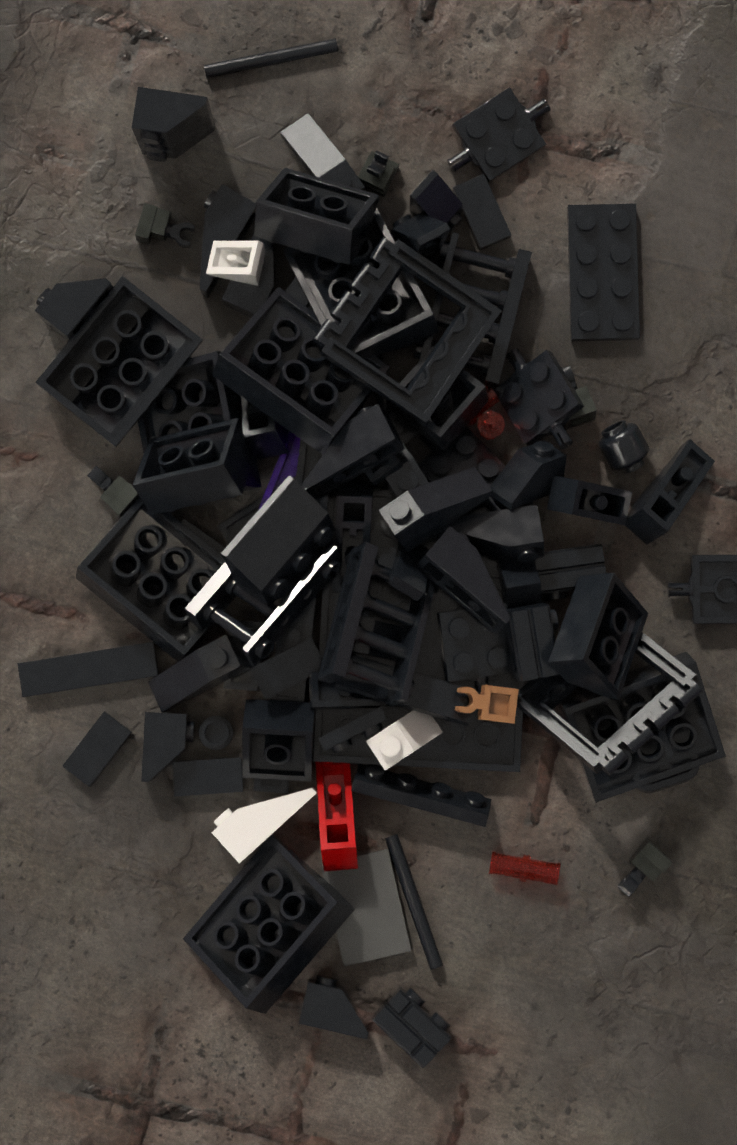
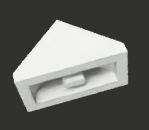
[206,241,266,286]

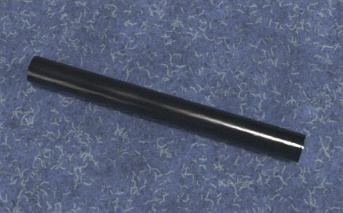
[204,38,338,78]
[385,834,443,970]

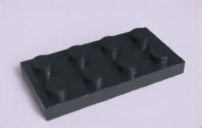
[567,204,640,342]

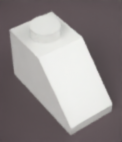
[366,711,443,770]

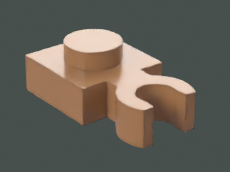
[455,685,519,724]

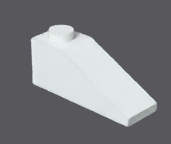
[211,787,317,864]

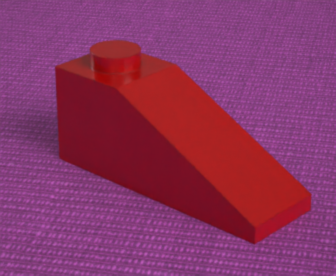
[315,761,358,872]

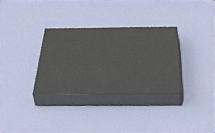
[321,849,411,966]

